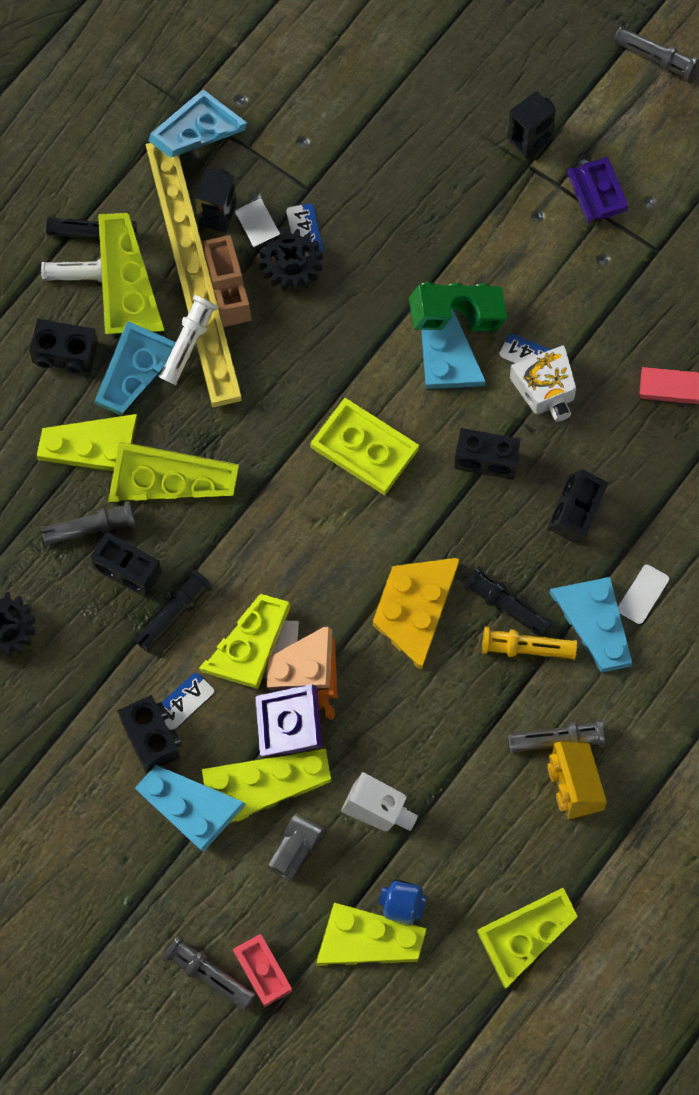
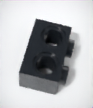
[507,91,556,158]
[195,168,237,233]
[29,319,98,374]
[454,428,521,480]
[547,469,608,542]
[90,532,162,598]
[117,695,182,773]

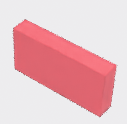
[639,367,699,404]

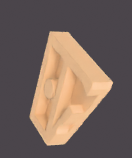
[267,627,333,691]

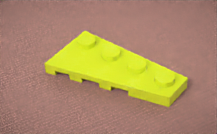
[202,749,331,823]

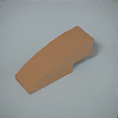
[202,235,252,327]

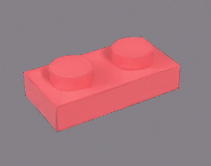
[233,934,293,1007]

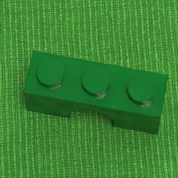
[409,282,507,332]

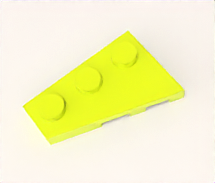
[476,888,578,989]

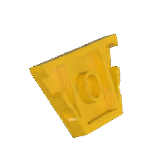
[373,558,460,669]

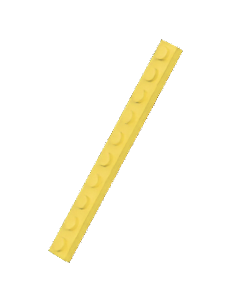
[146,143,242,408]

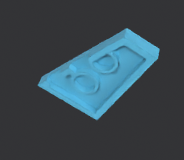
[148,90,247,158]
[421,309,486,389]
[93,321,176,415]
[550,577,632,673]
[135,765,246,852]

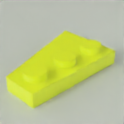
[37,414,138,472]
[199,594,291,689]
[316,903,427,966]

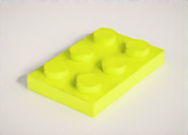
[310,398,419,496]

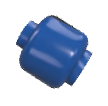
[378,879,427,925]

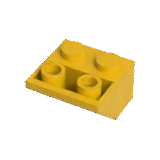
[547,742,607,820]

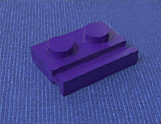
[567,157,628,223]

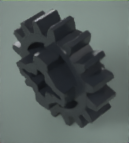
[259,228,323,292]
[0,592,36,659]

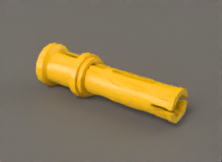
[482,626,577,660]

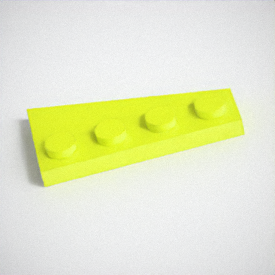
[98,213,165,334]
[108,442,239,502]

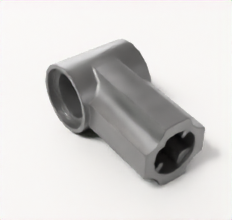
[268,813,325,881]

